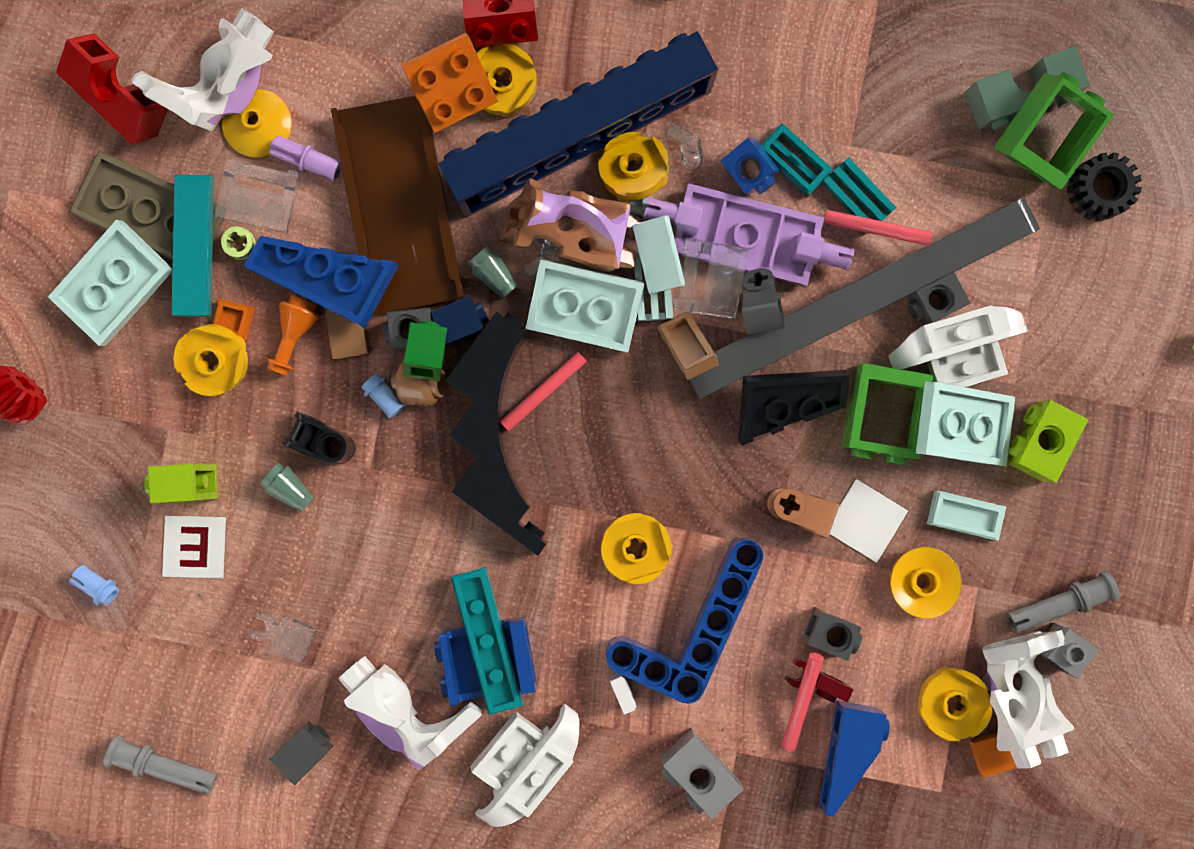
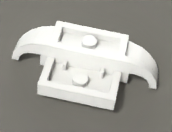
[888,305,1028,387]
[470,703,579,827]

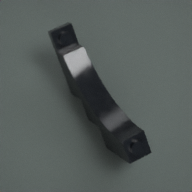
[446,312,548,556]

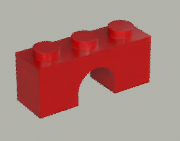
[56,33,168,145]

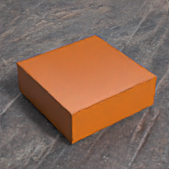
[212,298,256,341]
[969,732,1017,778]

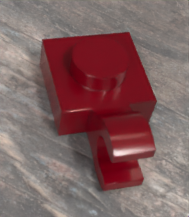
[785,658,854,703]

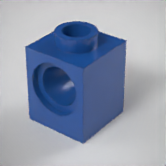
[720,137,780,195]

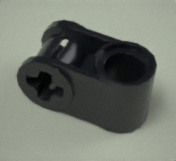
[282,411,356,464]

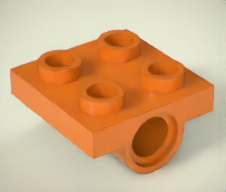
[401,33,498,133]

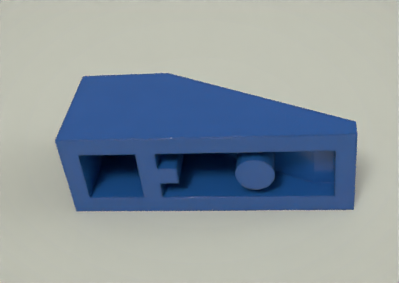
[819,700,890,817]

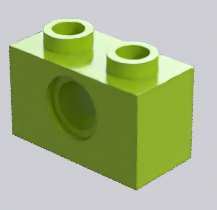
[1007,400,1089,483]
[144,464,218,503]

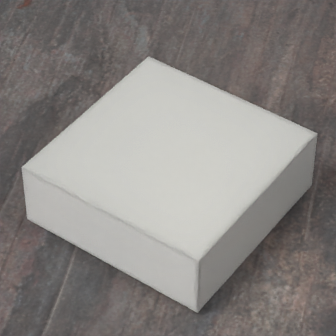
[610,672,637,715]

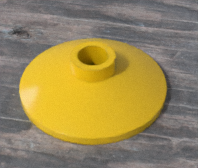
[222,89,292,158]
[890,547,962,618]

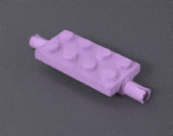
[643,183,855,288]

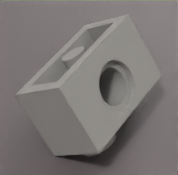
[661,728,744,819]

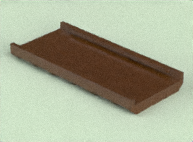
[331,96,464,316]

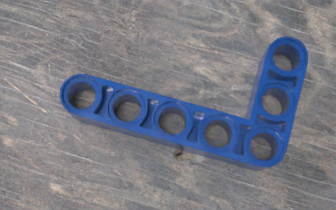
[606,537,764,704]

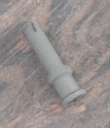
[1006,571,1121,634]
[103,735,218,796]

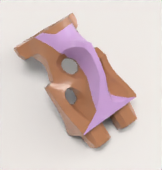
[499,178,643,273]

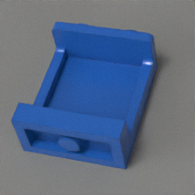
[434,616,537,707]

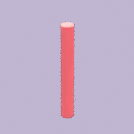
[825,210,933,246]
[500,352,587,431]
[782,653,824,751]

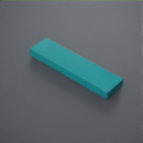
[172,174,214,317]
[451,566,524,715]

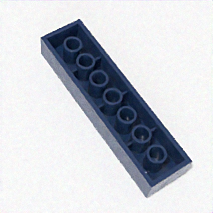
[438,31,718,218]

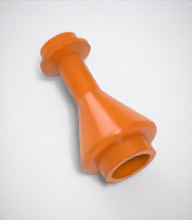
[266,295,320,376]

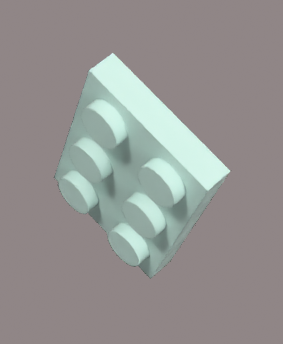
[48,220,173,346]
[525,259,645,353]
[916,382,1015,467]

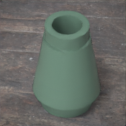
[467,245,518,299]
[260,462,314,513]

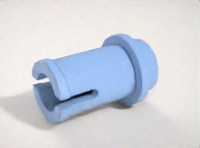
[361,374,406,419]
[69,565,119,606]

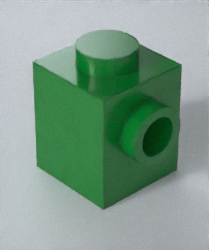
[404,321,447,381]

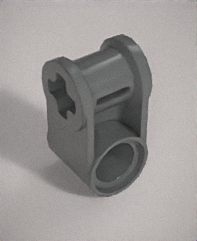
[742,268,785,336]

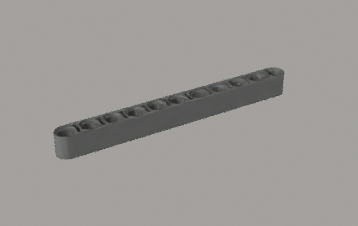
[689,198,1040,399]

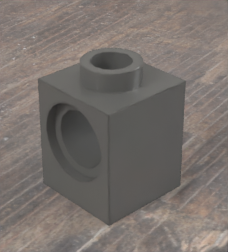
[907,272,971,326]
[383,308,434,351]
[801,607,862,661]
[269,721,333,786]

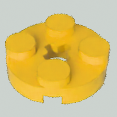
[477,44,537,118]
[598,132,669,203]
[173,324,248,396]
[601,513,672,585]
[917,667,993,741]

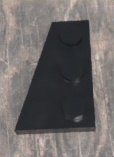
[738,370,850,446]

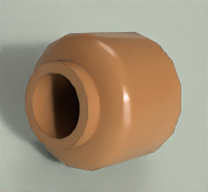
[391,361,447,406]

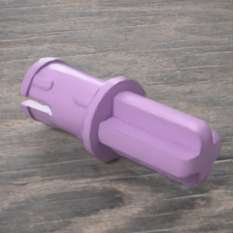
[269,136,341,182]

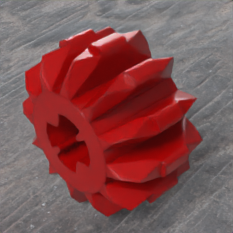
[0,365,47,425]

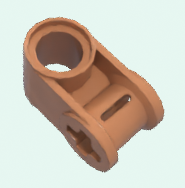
[766,488,840,539]

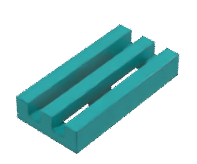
[761,123,833,197]
[821,157,897,234]

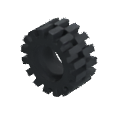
[1067,152,1142,221]

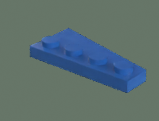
[244,236,399,328]

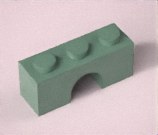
[965,46,1090,131]

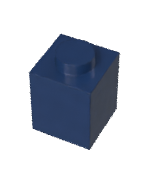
[431,296,489,348]

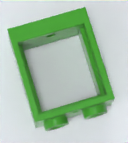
[993,72,1115,190]
[841,363,933,466]

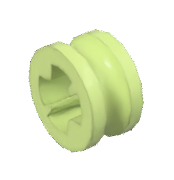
[221,226,256,260]

